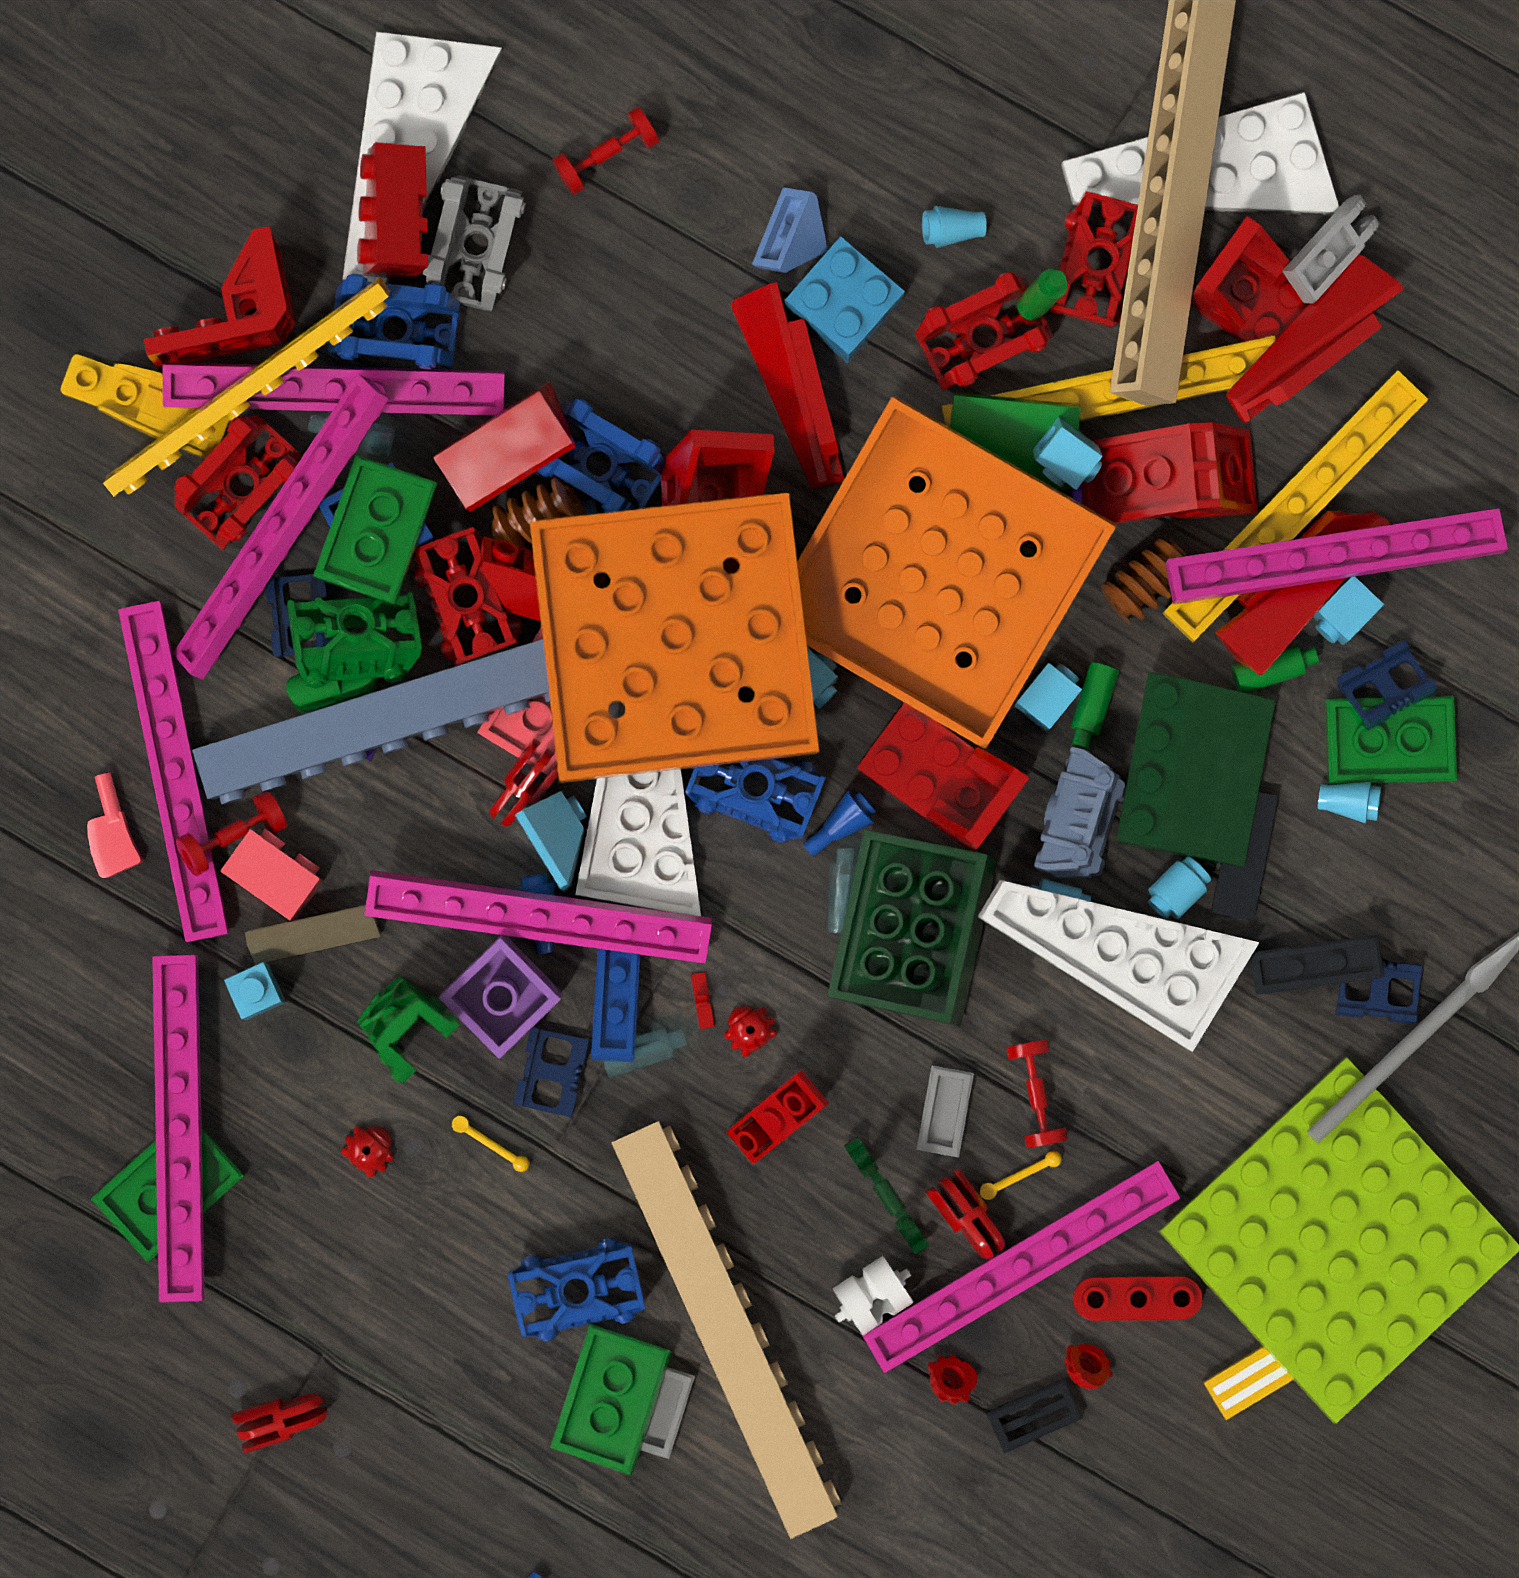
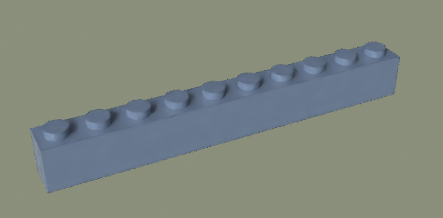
[192,639,550,805]

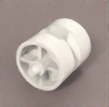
[832,1256,913,1335]

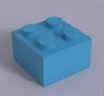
[784,236,905,364]

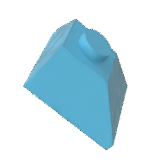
[515,791,587,892]

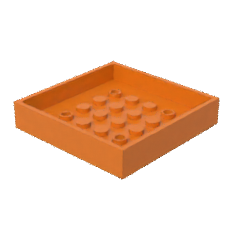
[797,396,1117,750]
[530,493,819,783]

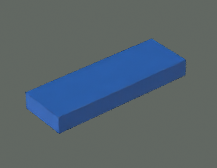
[591,949,640,1062]

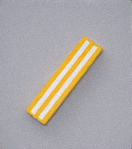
[1203,1346,1293,1420]

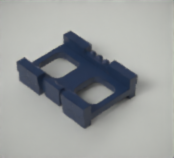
[266,574,332,658]
[1337,640,1437,730]
[1335,961,1423,1024]
[513,1027,589,1117]

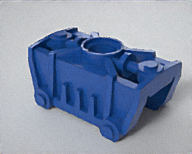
[328,274,460,369]
[537,399,665,513]
[685,758,826,843]
[507,1237,646,1342]

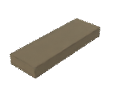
[245,905,380,964]

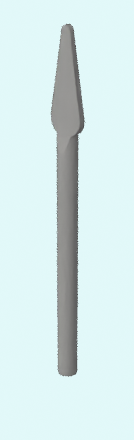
[1307,932,1519,1144]

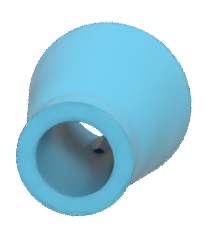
[922,206,986,248]
[1318,782,1381,824]

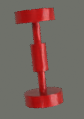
[551,106,660,196]
[176,791,287,877]
[1006,1039,1068,1149]

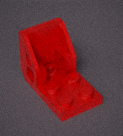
[1191,216,1310,343]
[144,226,296,370]
[1081,422,1258,524]
[661,430,775,574]
[856,702,1029,852]

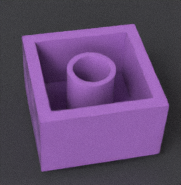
[439,935,563,1059]

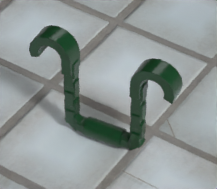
[843,1136,930,1255]

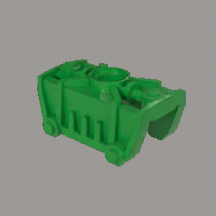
[287,592,422,688]
[357,975,460,1084]

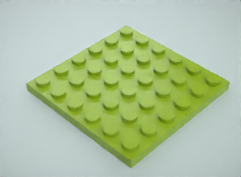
[1158,1058,1519,1424]

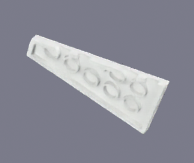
[343,32,502,284]
[1061,93,1339,215]
[575,702,701,916]
[977,880,1259,1052]

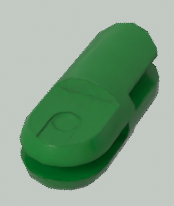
[286,673,379,714]

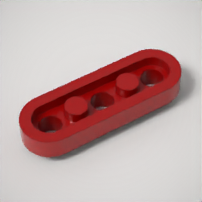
[1072,1276,1202,1321]

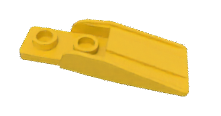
[60,354,230,459]

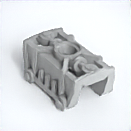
[423,175,526,311]

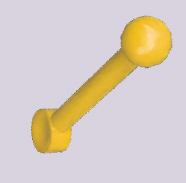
[452,1116,530,1172]
[980,1150,1062,1200]

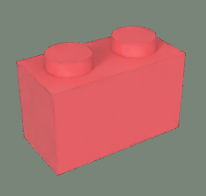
[220,828,324,921]

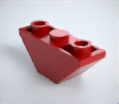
[480,536,605,621]
[726,1069,829,1165]

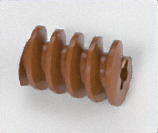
[492,477,586,549]
[1101,539,1187,626]

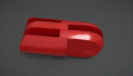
[489,739,559,827]
[925,1167,1005,1259]
[230,1393,328,1454]

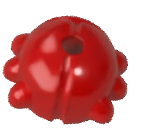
[724,1005,777,1057]
[341,1126,394,1178]
[1064,1343,1113,1390]
[928,1354,978,1404]

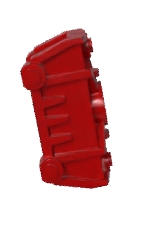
[1050,191,1138,329]
[915,272,1055,392]
[174,415,303,552]
[413,527,524,666]

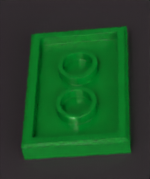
[949,392,1081,490]
[313,455,438,605]
[1325,696,1457,785]
[91,1128,246,1263]
[550,1324,672,1475]

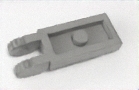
[1282,195,1379,303]

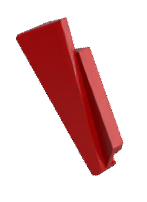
[1226,255,1404,423]
[731,282,844,489]
[1215,510,1391,675]

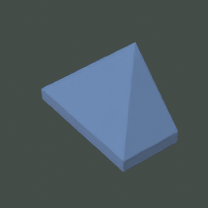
[752,187,828,273]

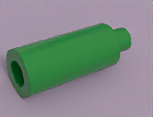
[1017,269,1068,321]
[1231,645,1319,693]
[1070,662,1120,749]

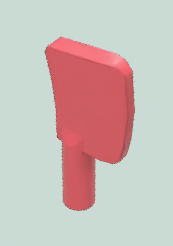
[87,772,143,878]

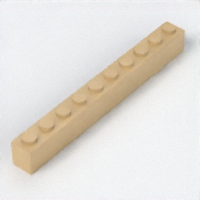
[1110,0,1236,406]
[612,1121,842,1539]

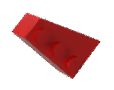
[357,142,429,280]

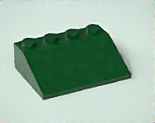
[1116,672,1275,868]
[827,830,997,1027]

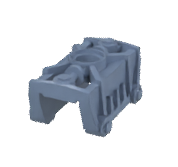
[1034,747,1127,879]

